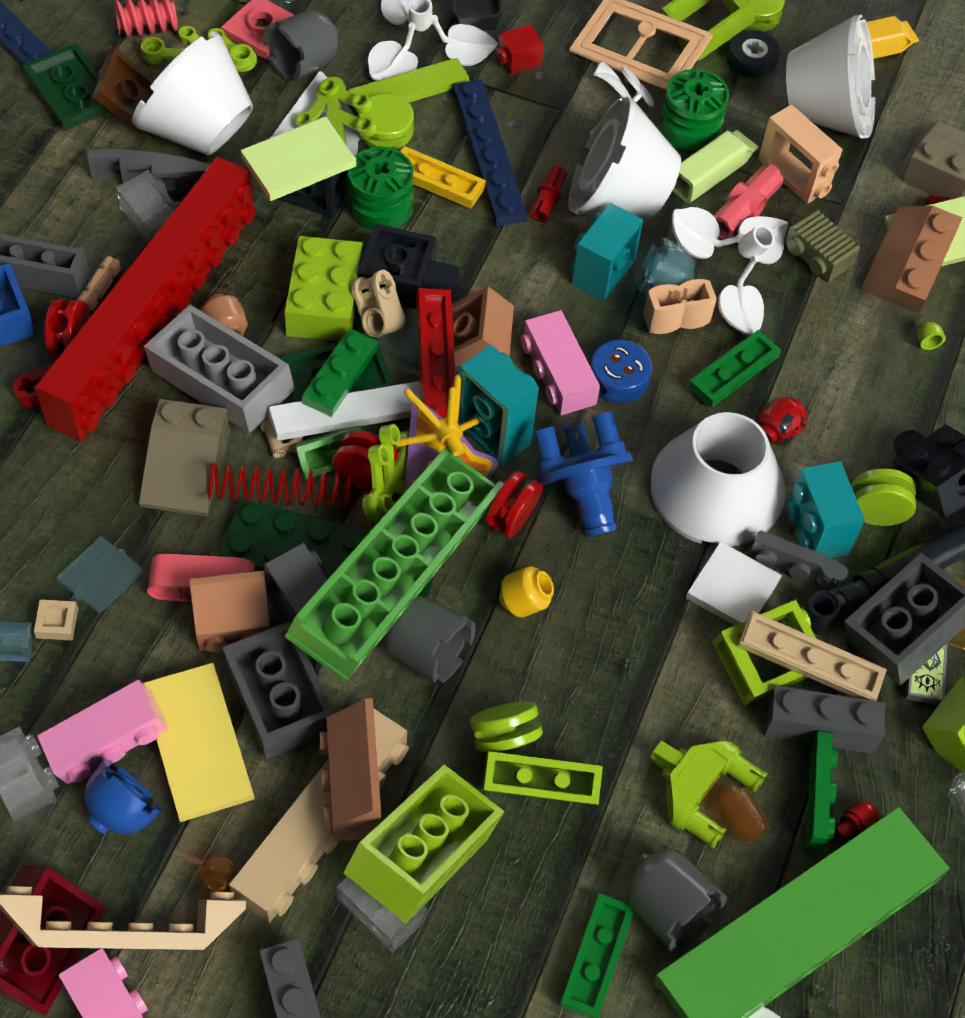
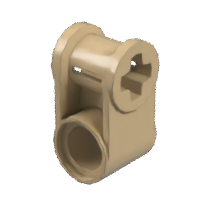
[351,270,405,337]

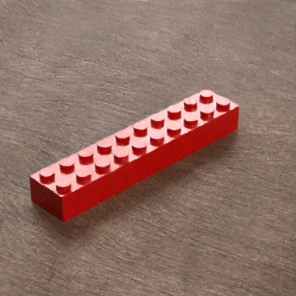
[35,157,256,442]

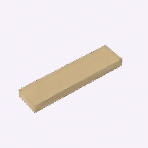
[737,611,887,701]

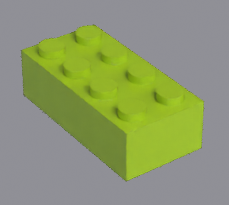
[343,764,505,924]

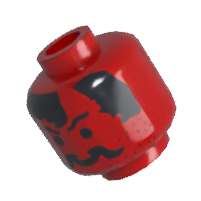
[757,396,807,446]

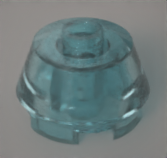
[637,236,695,294]

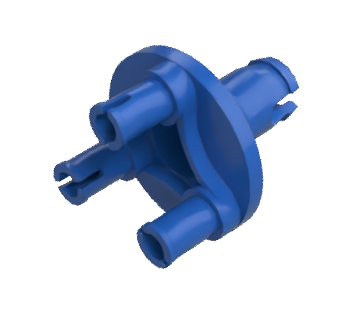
[533,411,633,537]

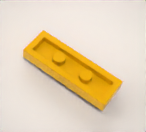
[400,146,486,209]

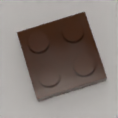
[92,48,155,134]

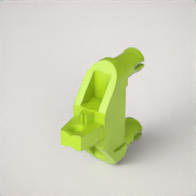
[650,740,768,849]

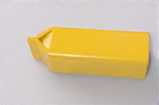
[827,16,919,59]

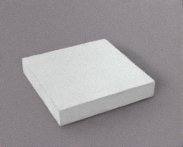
[686,542,782,626]

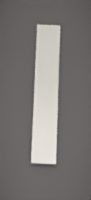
[268,374,460,441]

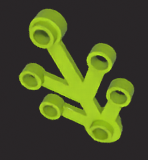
[141,26,257,72]
[295,77,377,178]
[362,424,410,523]

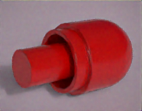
[834,801,880,842]

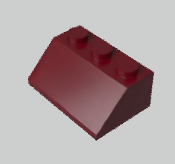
[0,865,105,1016]

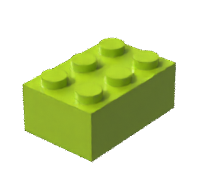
[285,236,363,342]

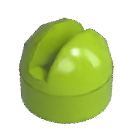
[917,322,946,350]

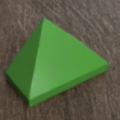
[295,426,362,480]

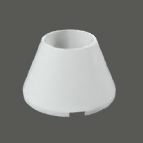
[786,15,875,138]
[132,31,253,155]
[568,96,681,217]
[650,412,785,547]

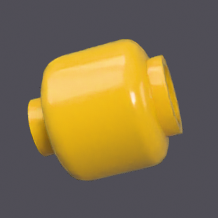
[499,566,554,618]

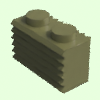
[785,210,860,282]

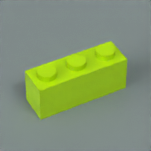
[481,751,603,805]

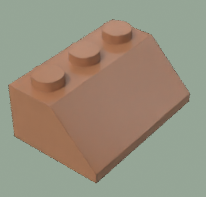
[861,206,963,313]
[320,698,381,842]

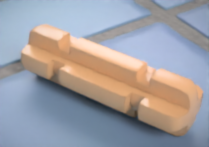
[77,256,121,312]

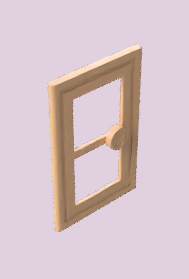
[569,0,713,90]

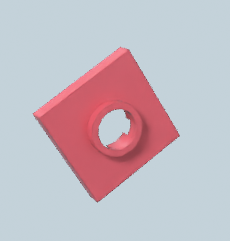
[221,0,294,61]

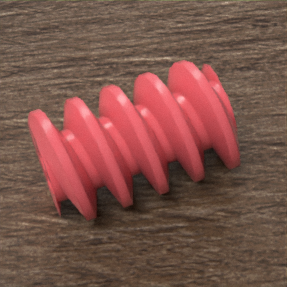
[114,0,178,37]

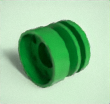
[660,69,729,151]
[348,147,414,230]

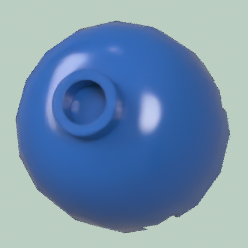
[84,759,162,835]

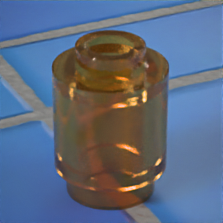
[716,785,770,845]

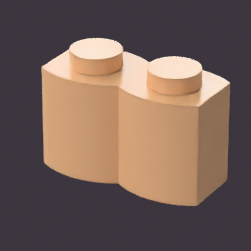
[643,279,717,334]

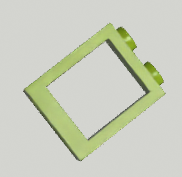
[662,0,755,61]
[712,600,816,706]

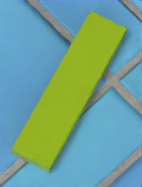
[349,58,469,105]

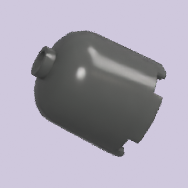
[263,10,339,81]
[383,594,476,683]
[626,849,727,952]

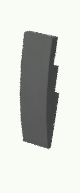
[87,149,211,195]

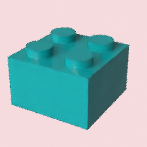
[571,203,643,301]
[786,461,865,558]

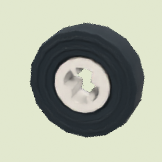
[728,30,780,77]

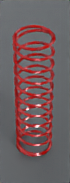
[208,463,351,509]

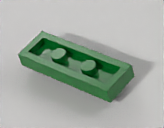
[302,328,379,417]
[688,330,781,409]
[805,731,838,852]
[559,893,635,1018]

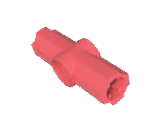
[713,164,784,239]

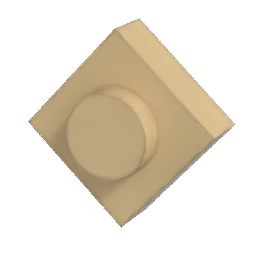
[34,600,78,640]

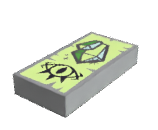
[905,643,948,706]

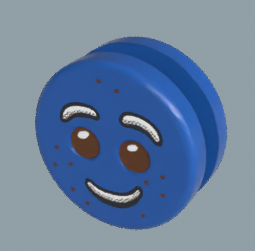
[591,340,652,404]

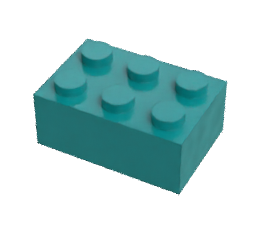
[458,344,539,466]

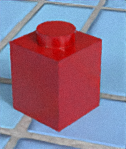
[496,24,544,75]

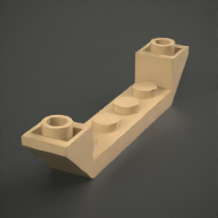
[0,886,246,950]

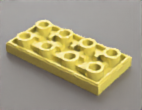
[143,663,254,822]

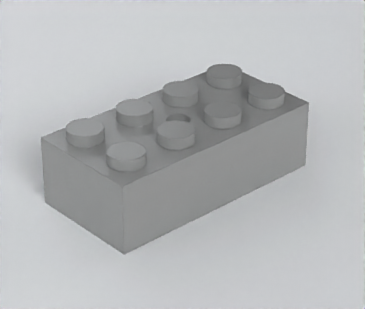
[144,305,295,433]

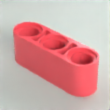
[147,554,255,602]

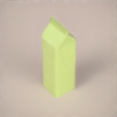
[672,130,759,204]

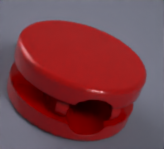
[44,299,91,361]
[333,431,399,492]
[485,470,543,539]

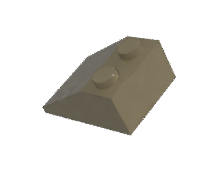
[903,121,965,198]
[139,399,230,517]

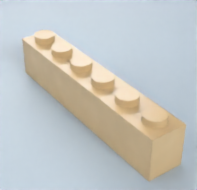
[229,708,409,923]

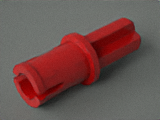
[529,165,567,222]

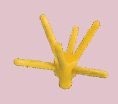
[395,375,479,456]

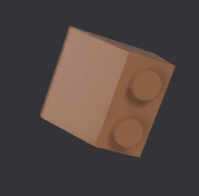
[452,286,514,367]
[189,571,270,653]

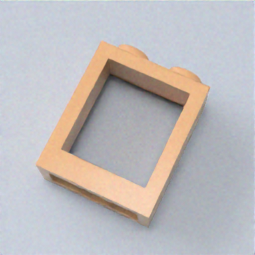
[758,104,842,204]

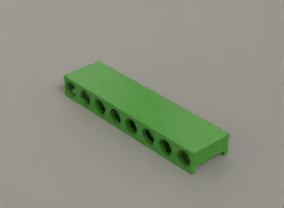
[285,445,504,682]
[653,807,950,1018]

